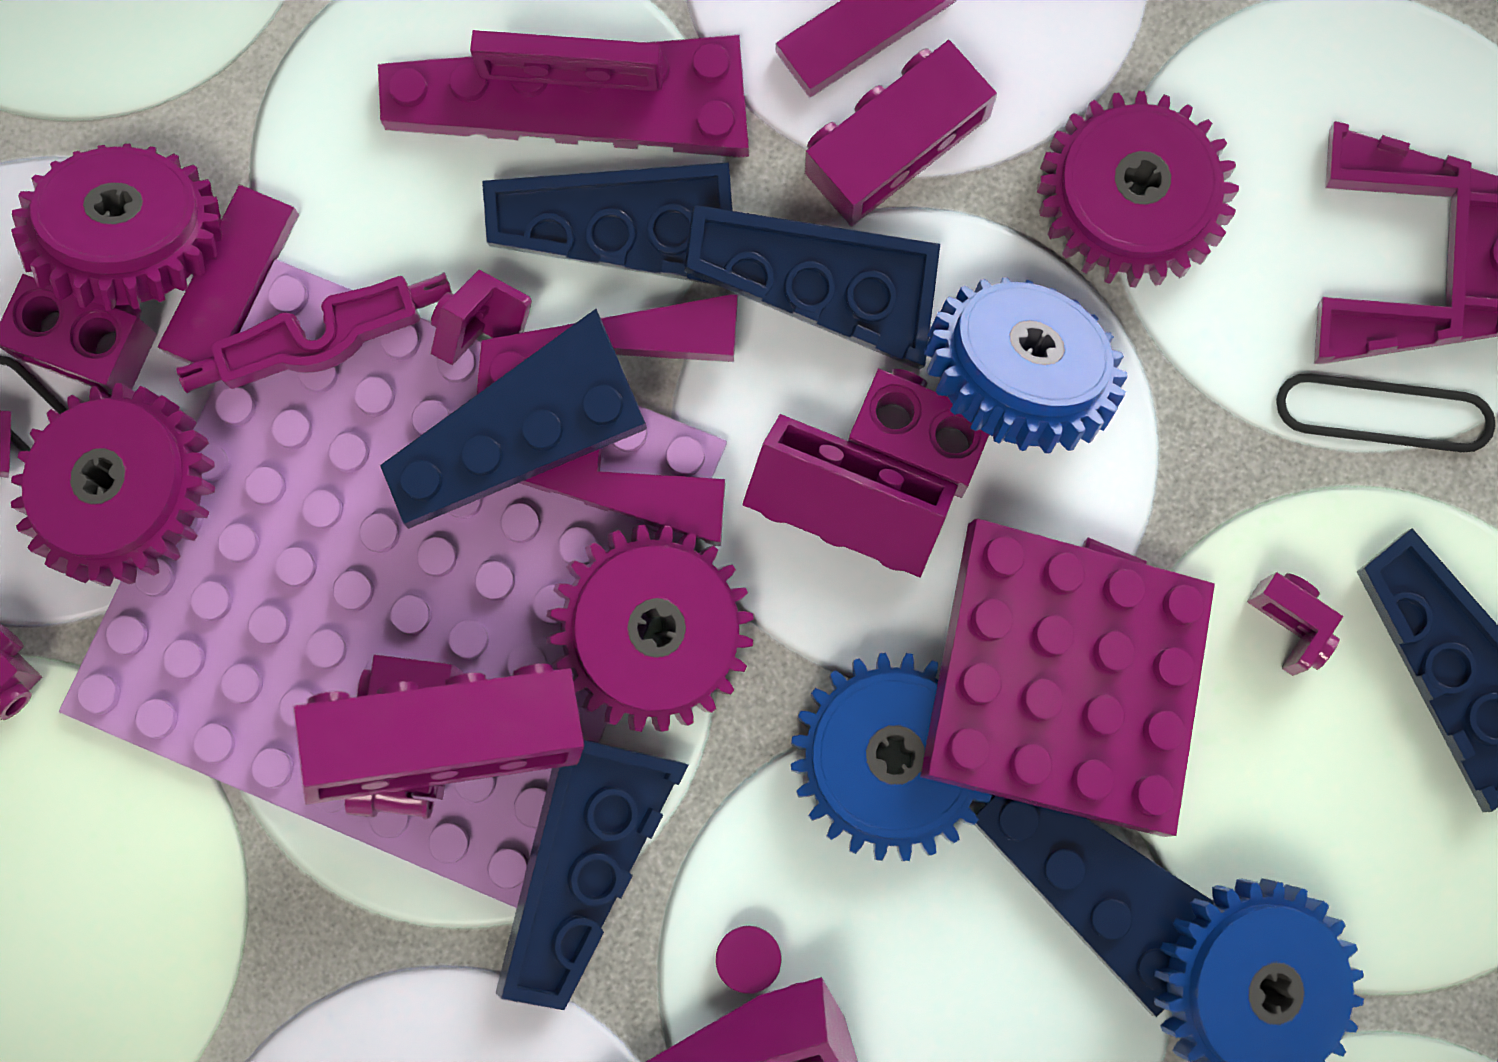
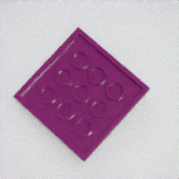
[920,518,1215,837]

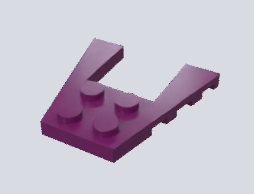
[1314,121,1498,364]
[477,294,738,546]

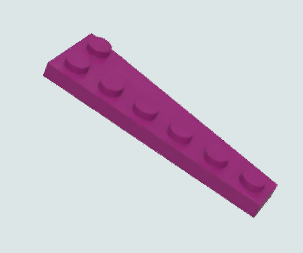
[378,35,749,157]

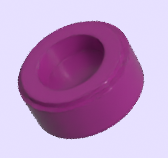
[715,925,781,994]

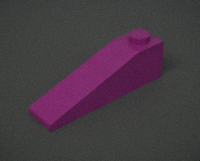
[646,977,858,1062]

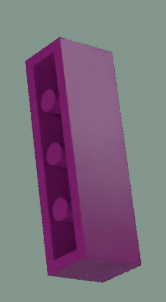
[293,664,584,805]

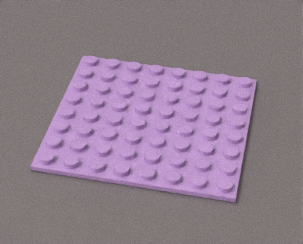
[59,259,727,908]

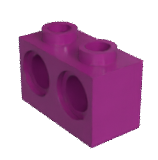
[0,274,157,394]
[848,368,989,499]

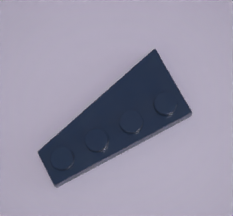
[482,162,733,285]
[684,205,940,370]
[380,309,647,529]
[1356,528,1498,813]
[495,739,689,1010]
[975,796,1215,1017]

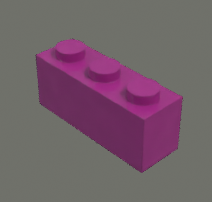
[805,39,997,227]
[742,414,958,578]

